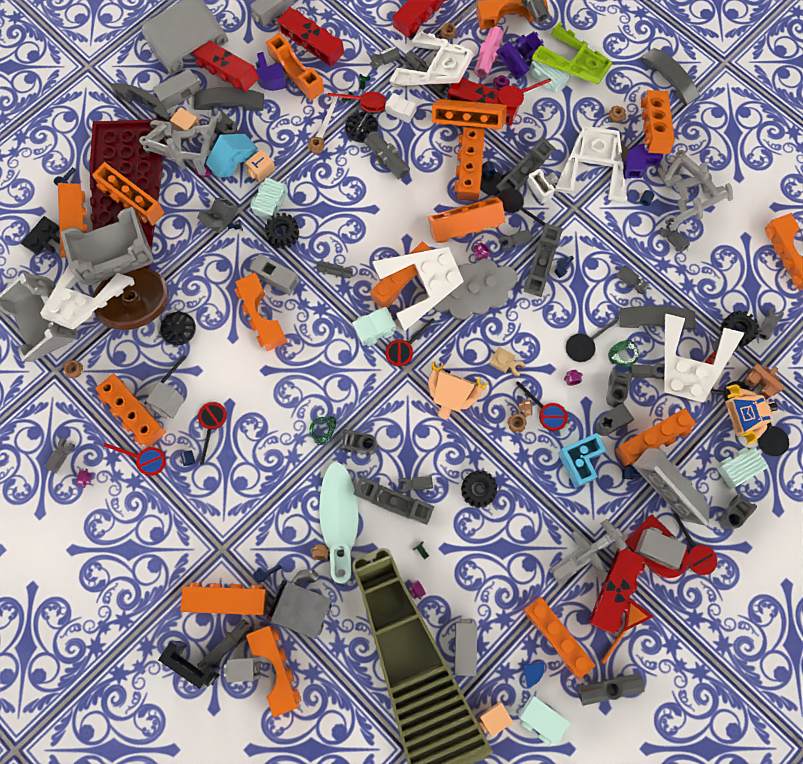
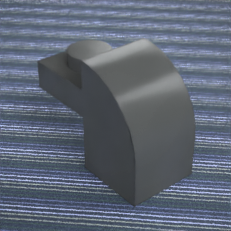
[197,198,239,233]

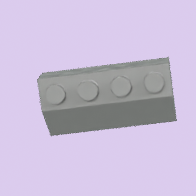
[633,448,710,526]

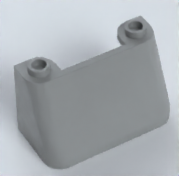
[142,0,229,76]
[60,207,154,285]
[0,273,78,362]

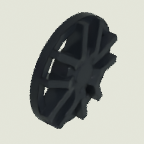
[345,111,378,143]
[160,311,196,346]

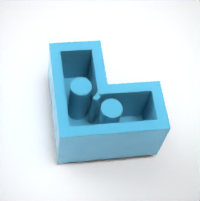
[205,134,258,178]
[558,433,606,489]

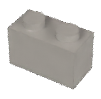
[146,381,185,419]
[635,527,687,570]
[224,657,260,682]

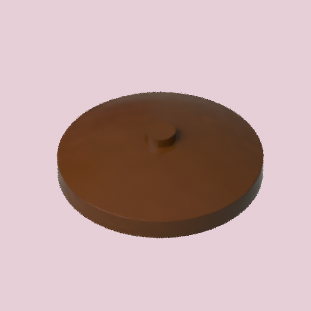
[93,267,169,330]

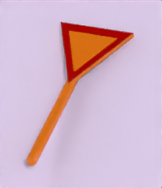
[601,597,654,664]

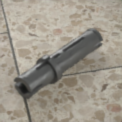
[404,50,447,93]
[197,619,252,674]

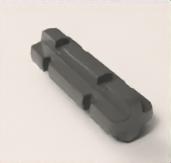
[317,261,353,279]

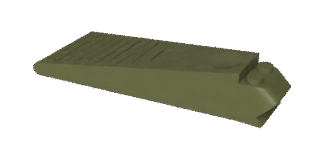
[352,548,494,764]

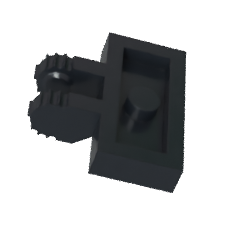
[21,216,60,256]

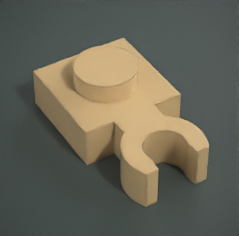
[489,347,525,377]

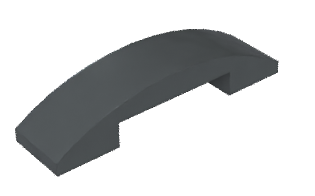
[641,48,700,106]
[111,83,171,123]
[194,87,264,111]
[496,137,556,192]
[524,223,563,297]
[619,306,696,330]
[353,476,435,525]

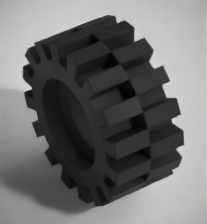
[265,213,299,249]
[720,310,759,347]
[461,470,498,508]

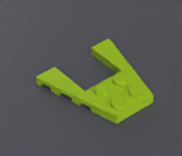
[532,22,612,85]

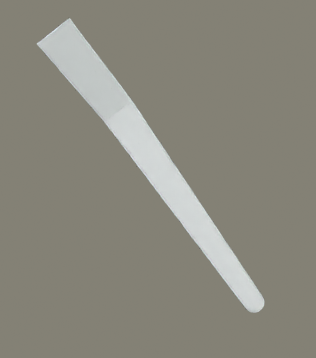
[316,93,338,138]

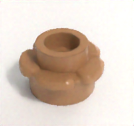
[440,23,457,40]
[609,106,626,123]
[308,137,325,154]
[64,360,83,378]
[519,398,533,417]
[507,414,527,432]
[311,544,330,561]

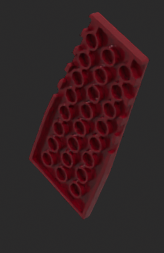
[89,119,164,268]

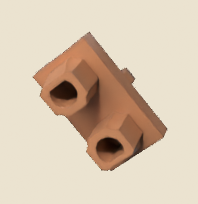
[745,364,785,400]

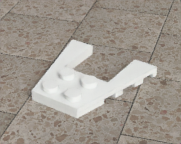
[390,29,474,86]
[555,126,627,203]
[372,247,464,331]
[40,265,135,329]
[664,314,744,403]

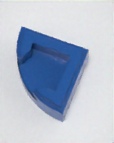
[523,662,544,687]

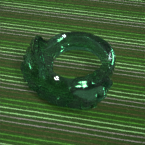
[608,340,639,367]
[310,416,337,445]

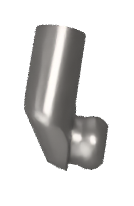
[291,568,319,586]

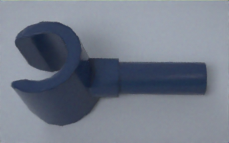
[53,167,76,186]
[554,255,574,278]
[622,467,640,480]
[253,564,282,583]

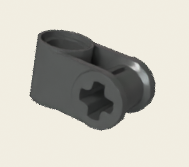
[207,111,240,136]
[606,369,632,408]
[595,403,634,436]
[339,429,378,455]
[719,492,757,531]

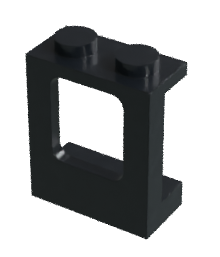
[158,641,221,689]

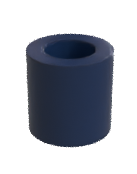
[482,161,496,177]
[640,190,655,206]
[181,450,195,466]

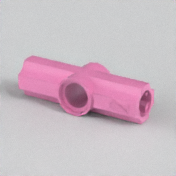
[474,26,504,78]

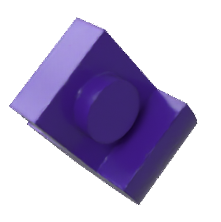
[255,52,287,91]
[623,144,663,178]

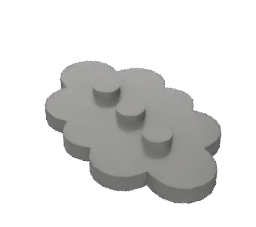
[432,259,518,320]

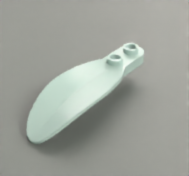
[319,462,359,584]

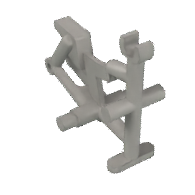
[139,110,223,175]
[657,150,733,231]
[549,519,627,584]

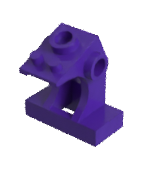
[496,31,544,80]

